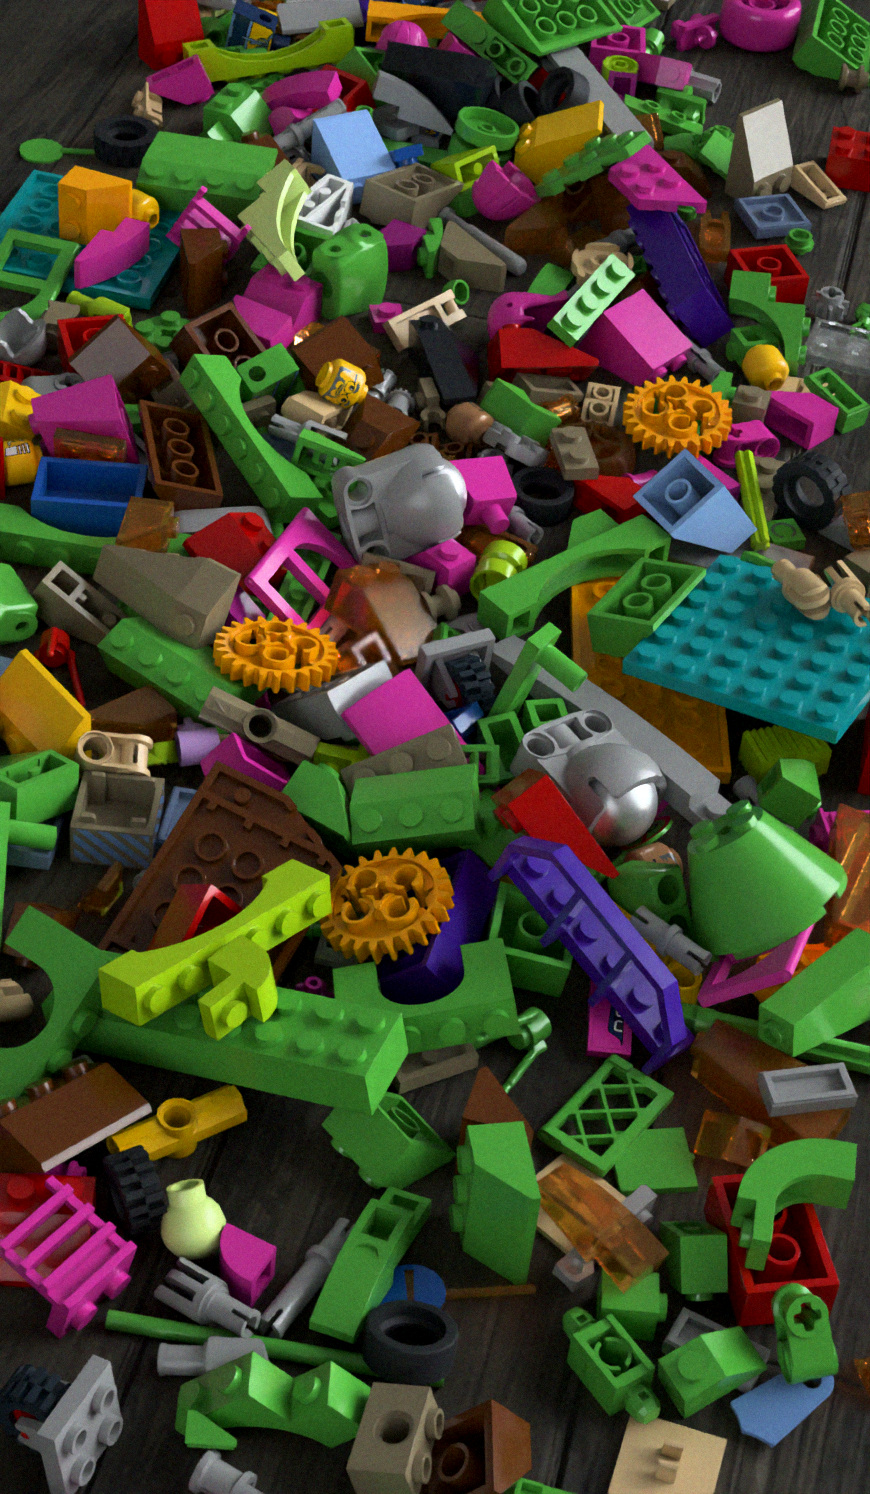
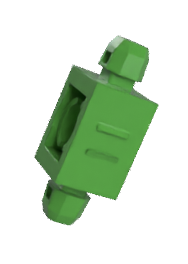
[562,1306,661,1424]

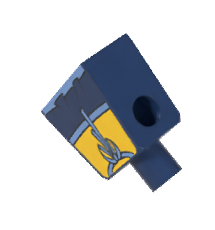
[225,0,291,52]

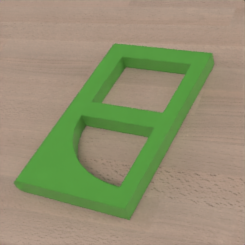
[0,228,81,321]

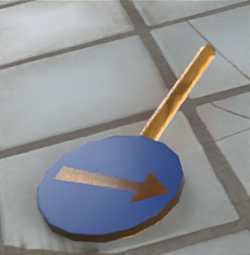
[380,1264,536,1310]

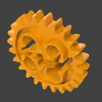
[622,375,733,459]
[212,616,339,694]
[319,847,455,964]

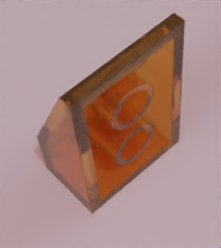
[324,561,437,666]

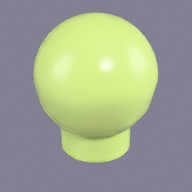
[161,1179,226,1260]

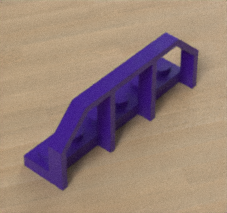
[487,836,697,1076]

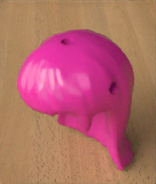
[487,290,569,340]

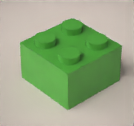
[485,882,573,998]

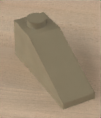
[31,560,130,646]

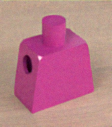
[449,456,517,534]

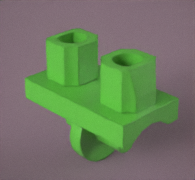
[656,85,707,125]

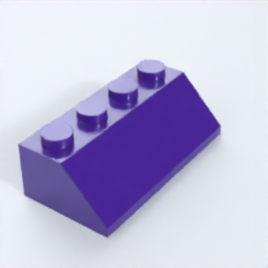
[376,848,500,1005]

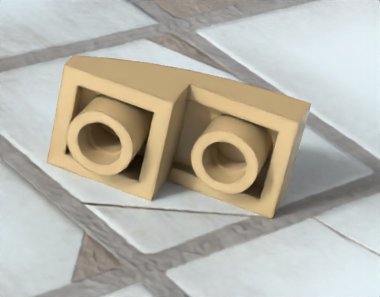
[579,382,621,432]

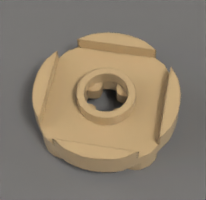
[571,242,634,289]

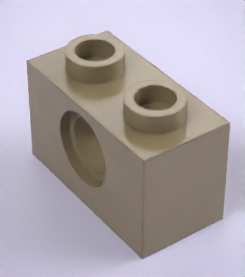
[346,1382,444,1494]

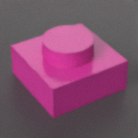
[368,302,403,333]

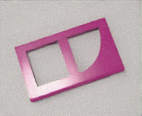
[244,507,360,629]
[697,923,815,1008]

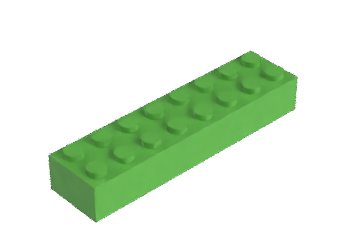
[41,950,409,1116]

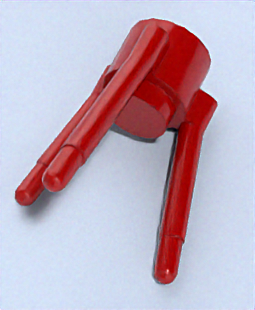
[34,627,86,708]

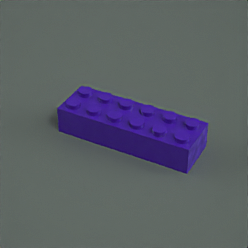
[626,203,735,348]

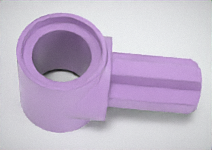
[175,717,220,767]

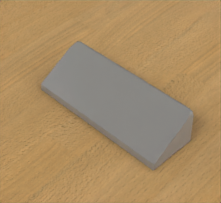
[276,0,364,35]

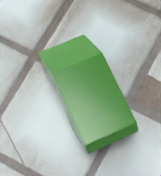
[479,378,562,448]

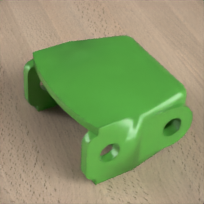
[311,222,388,319]
[0,563,38,645]

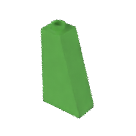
[758,927,870,1058]

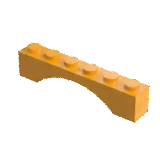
[365,0,529,57]

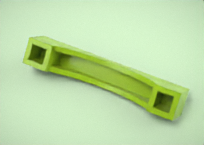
[182,17,354,84]
[98,859,332,1027]

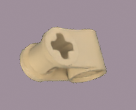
[73,730,153,777]

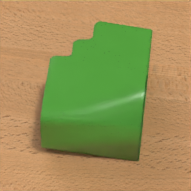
[607,860,693,941]

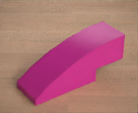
[261,70,342,112]
[74,217,149,289]

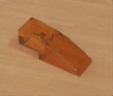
[537,1163,669,1293]

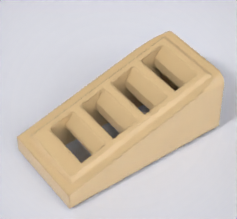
[790,160,847,209]

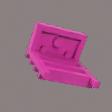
[166,186,252,267]
[0,1175,137,1339]

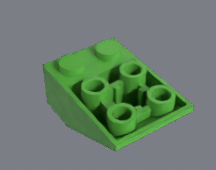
[0,749,79,823]

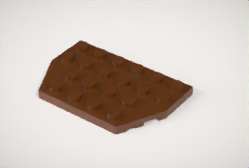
[97,760,342,984]

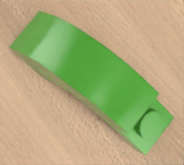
[730,1138,857,1271]

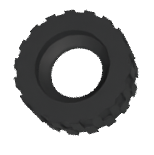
[94,114,159,168]
[772,451,851,531]

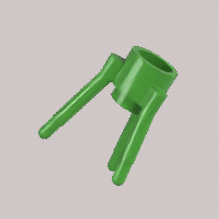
[471,1007,552,1094]

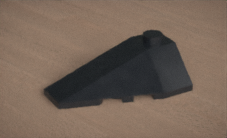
[381,41,497,121]
[408,315,479,405]

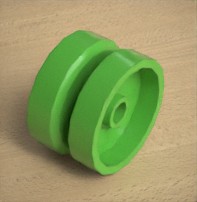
[448,106,519,168]

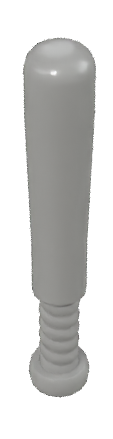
[438,207,527,276]

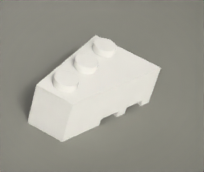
[296,174,354,236]

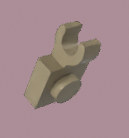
[414,377,446,432]

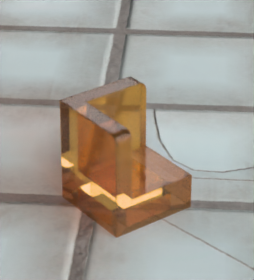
[694,1110,772,1170]

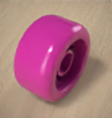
[719,0,802,52]

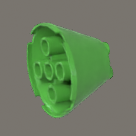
[687,800,848,962]

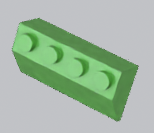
[97,616,269,734]

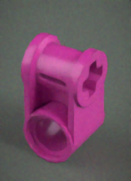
[712,420,780,468]

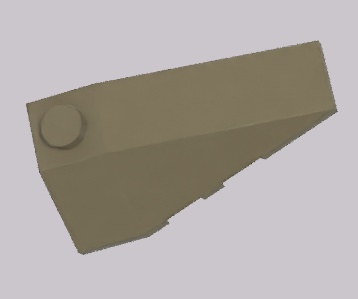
[93,544,241,650]

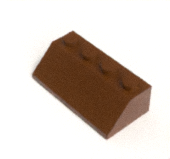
[137,399,224,515]

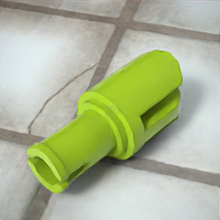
[66,290,133,328]

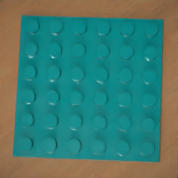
[0,170,182,310]
[622,554,870,744]

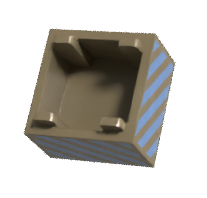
[70,770,165,869]

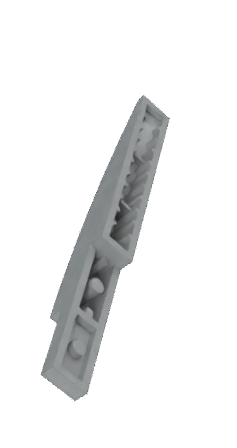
[491,635,732,826]

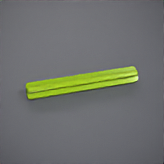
[735,449,770,552]

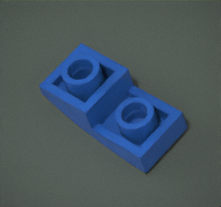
[388,143,424,169]

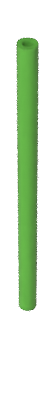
[105,1309,444,1388]

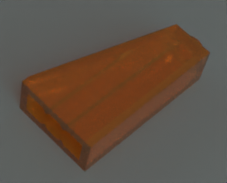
[824,803,870,948]
[690,1019,858,1147]

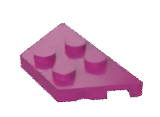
[608,145,707,214]

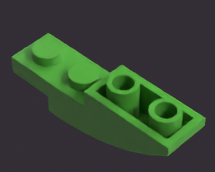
[441,0,538,84]
[309,1186,432,1344]

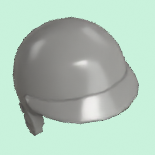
[0,307,48,367]

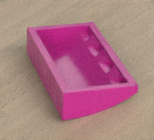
[341,668,500,793]

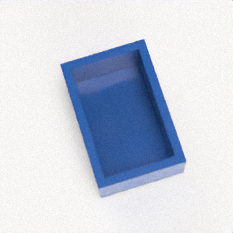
[31,456,148,537]

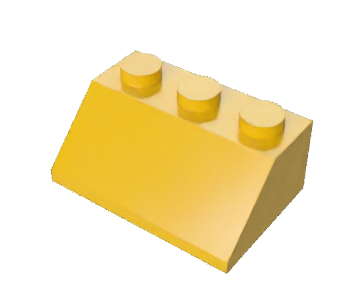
[0,649,92,779]

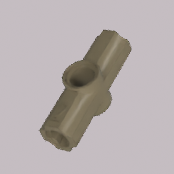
[198,686,320,767]

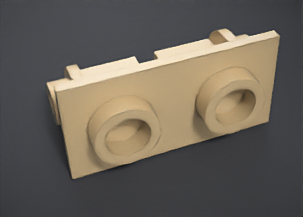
[132,82,163,131]

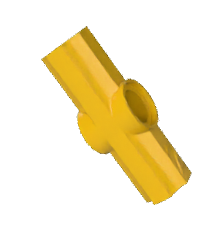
[106,1084,247,1161]

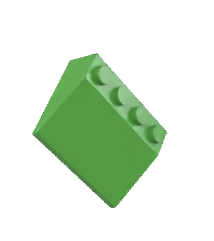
[481,0,623,57]
[792,0,870,86]
[136,131,278,221]

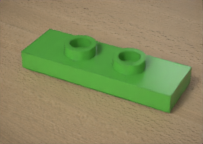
[622,94,703,144]

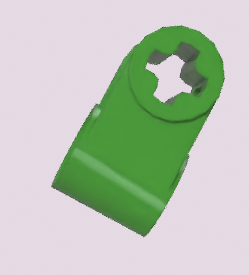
[771,1283,838,1385]

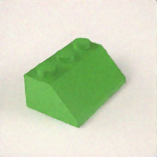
[587,557,707,658]
[350,763,483,858]
[449,1121,541,1285]

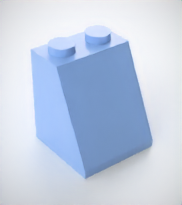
[311,109,396,205]
[633,448,758,553]

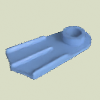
[731,1373,834,1448]

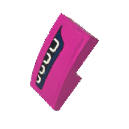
[586,979,632,1060]

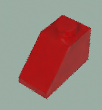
[573,475,650,525]

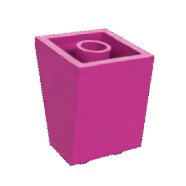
[576,289,693,387]
[28,374,140,464]

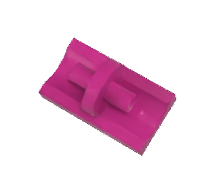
[670,13,719,52]

